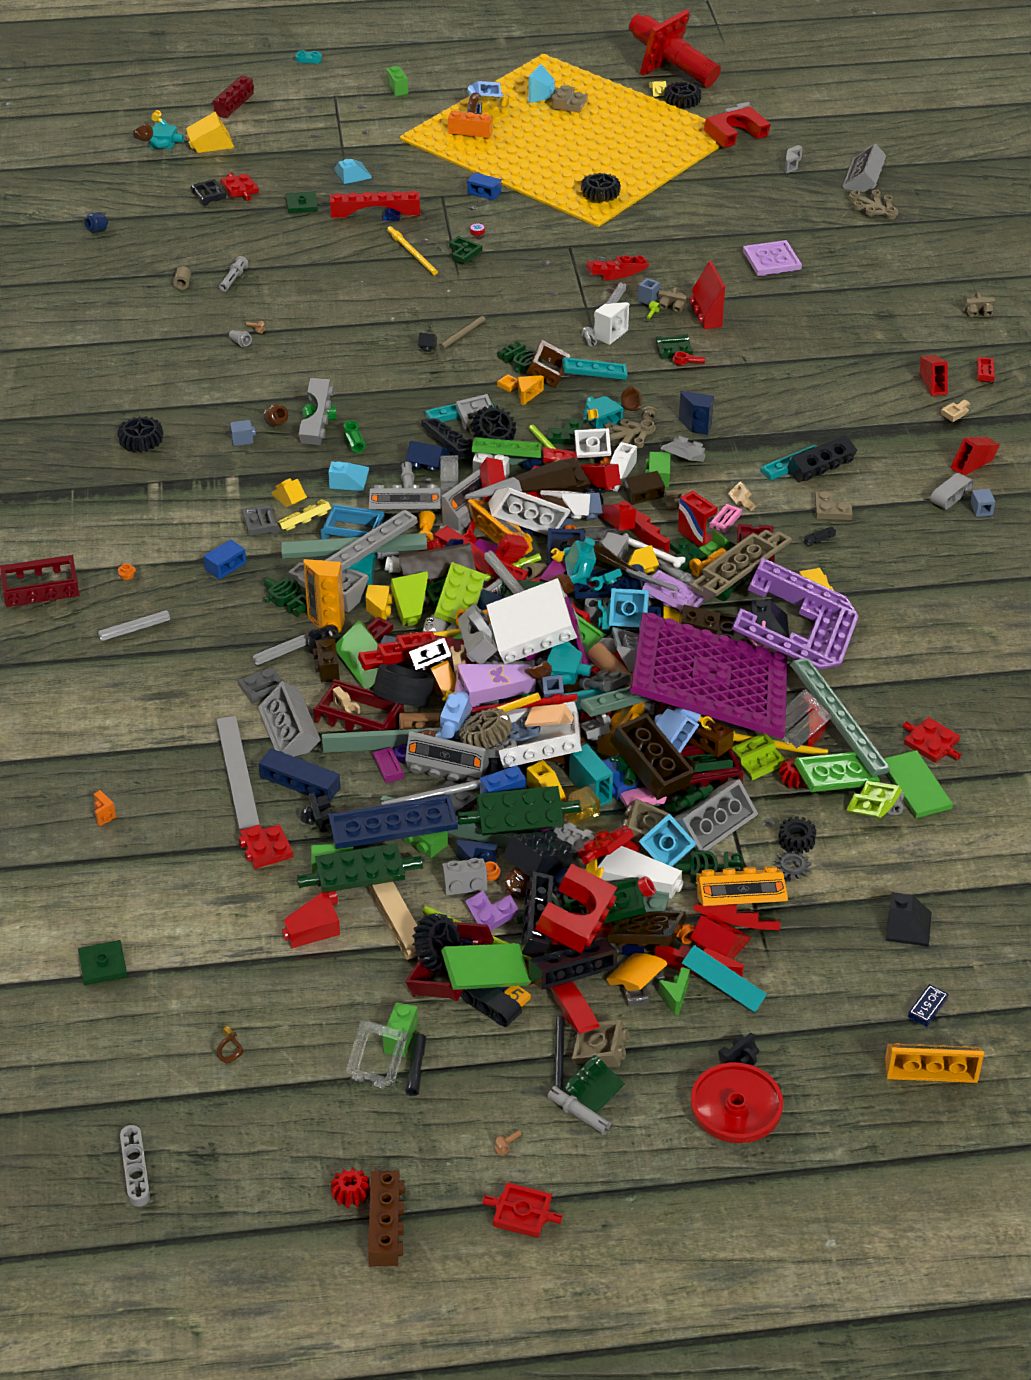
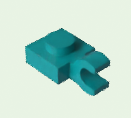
[588,568,622,591]
[598,600,611,634]

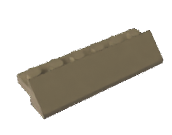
[690,530,792,603]

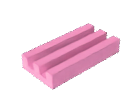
[710,504,742,533]

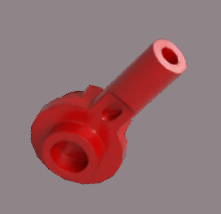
[673,352,705,366]
[462,521,477,544]

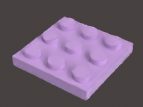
[743,240,802,276]
[642,570,704,613]

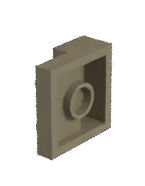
[551,85,588,113]
[620,798,673,844]
[572,1020,630,1067]

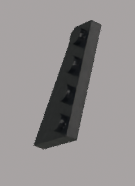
[421,418,476,458]

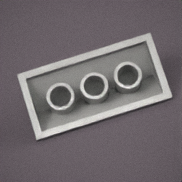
[612,627,638,672]

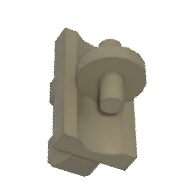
[658,287,688,313]
[963,292,995,317]
[665,487,697,509]

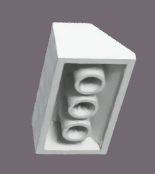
[488,487,570,535]

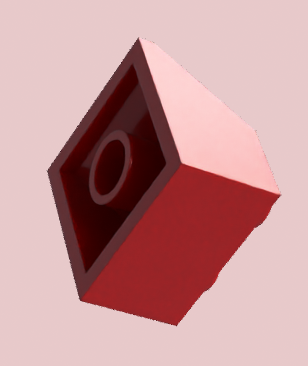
[690,916,751,959]

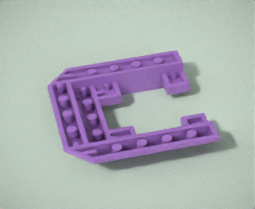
[731,558,858,670]

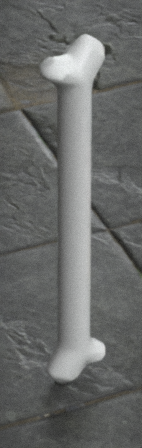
[622,533,686,568]

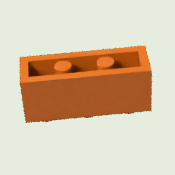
[448,111,493,138]

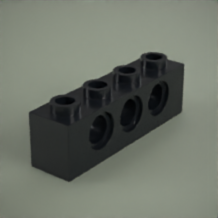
[787,435,857,483]
[521,871,553,957]
[529,938,617,990]

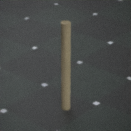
[439,316,485,350]

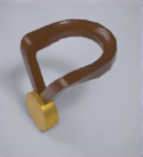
[217,1026,243,1063]

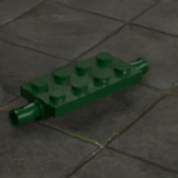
[458,786,581,836]
[297,843,423,893]

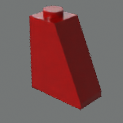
[920,355,948,396]
[950,437,1000,476]
[282,892,340,949]

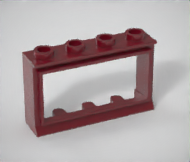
[0,555,80,607]
[313,679,404,732]
[666,745,744,799]
[405,922,494,1001]

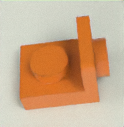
[94,790,117,826]

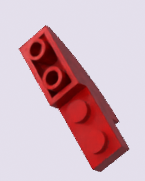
[586,255,649,280]

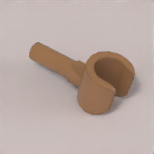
[246,321,266,334]
[494,1130,522,1155]

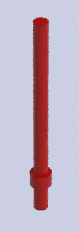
[470,693,578,716]

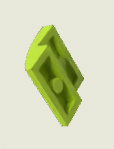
[732,733,786,780]
[846,781,902,818]

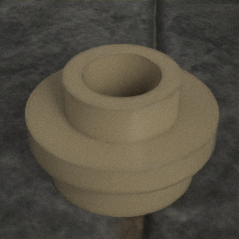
[641,406,657,421]

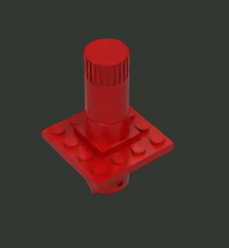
[628,9,721,88]

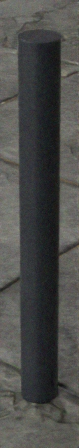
[554,1016,565,1091]

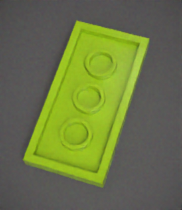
[433,562,486,625]

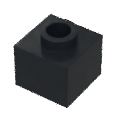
[418,333,438,352]

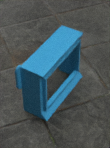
[321,504,385,539]

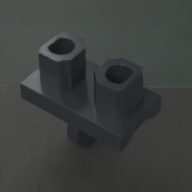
[300,793,333,833]
[718,1032,759,1066]

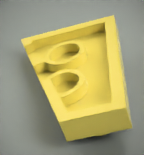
[277,499,331,531]

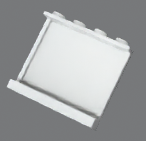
[486,578,577,664]
[499,702,582,768]

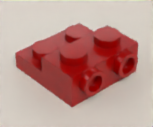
[238,824,294,869]

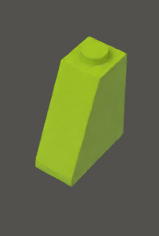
[390,571,428,626]

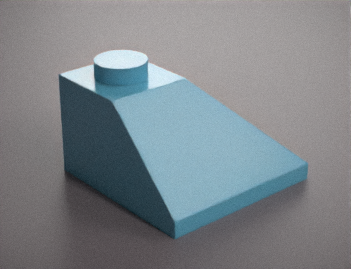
[529,65,556,103]
[334,159,372,184]
[328,461,369,491]
[609,588,649,628]
[639,814,697,867]

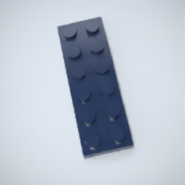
[328,794,458,849]

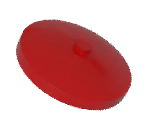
[690,1062,783,1143]

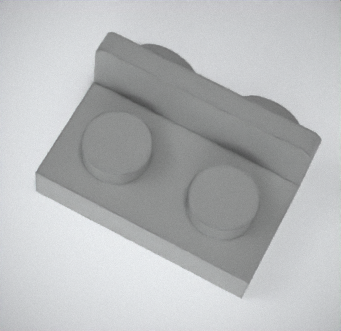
[554,822,596,857]

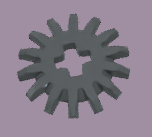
[774,851,811,880]

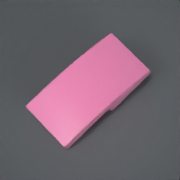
[619,787,667,807]

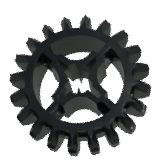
[664,81,701,109]
[581,172,621,203]
[471,405,517,440]
[117,416,164,453]
[412,913,463,972]

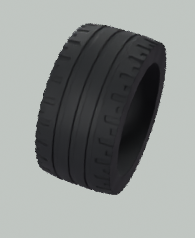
[373,664,434,706]

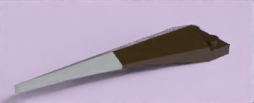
[464,457,591,499]
[567,538,678,592]

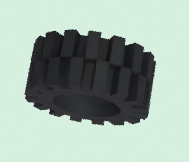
[778,816,817,854]

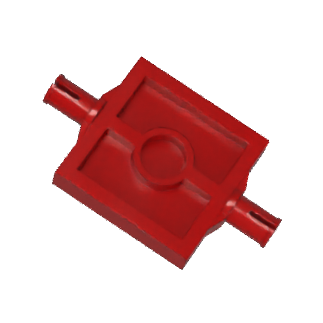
[220,172,259,201]
[903,717,962,763]
[577,826,634,865]
[482,1182,563,1238]

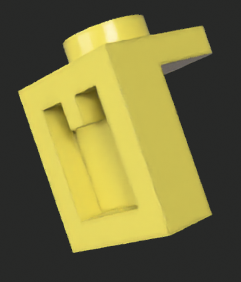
[649,81,666,97]

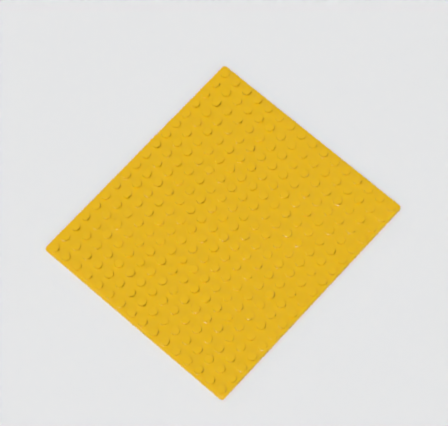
[400,54,738,227]

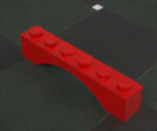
[330,191,420,218]

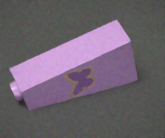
[456,664,538,705]

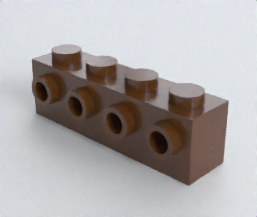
[657,704,734,757]
[368,1171,405,1266]

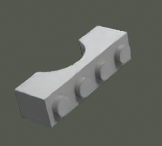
[299,378,334,445]
[458,604,497,664]

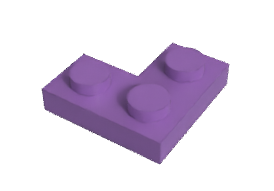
[465,891,521,931]

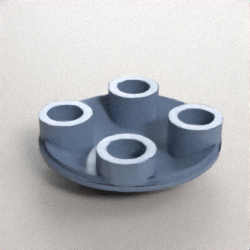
[507,717,541,741]

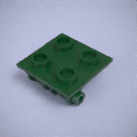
[563,1055,625,1113]

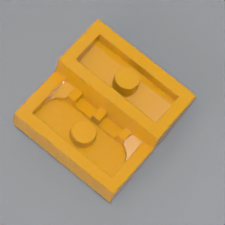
[606,953,667,991]

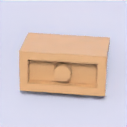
[525,704,574,727]

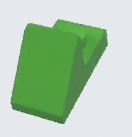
[699,530,736,560]
[658,967,690,1016]

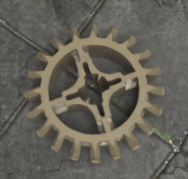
[459,708,513,750]

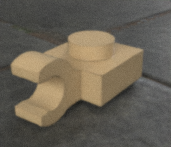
[941,400,970,422]
[728,481,756,511]
[450,645,466,676]
[332,686,360,714]

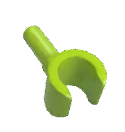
[646,301,659,319]

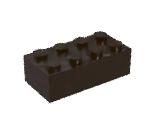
[610,713,695,800]

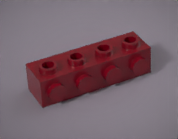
[213,76,254,119]

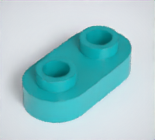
[295,50,322,64]

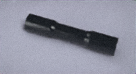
[405,1033,427,1096]

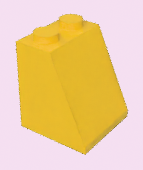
[186,112,234,153]

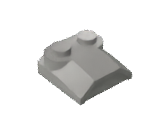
[661,435,706,462]

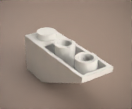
[610,442,637,492]

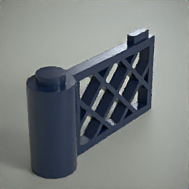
[574,564,646,599]

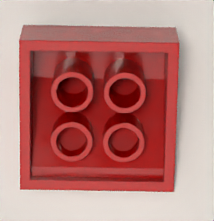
[689,261,725,329]

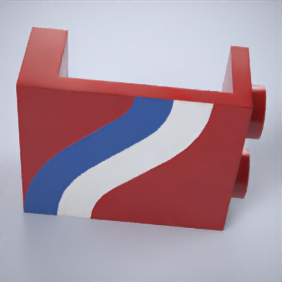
[678,491,718,547]

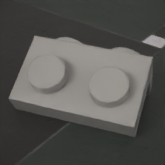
[579,713,612,740]
[442,858,488,895]

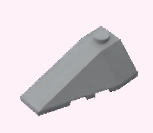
[288,562,369,613]

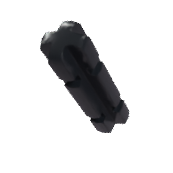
[803,527,836,546]

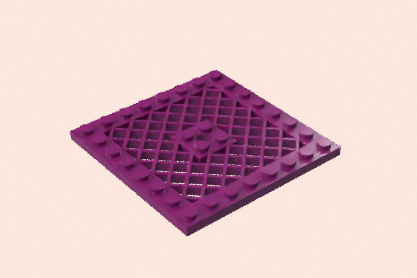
[630,612,787,739]

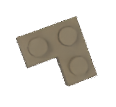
[815,491,852,520]

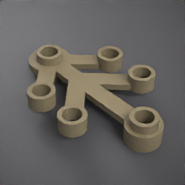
[849,190,899,219]
[605,419,656,448]

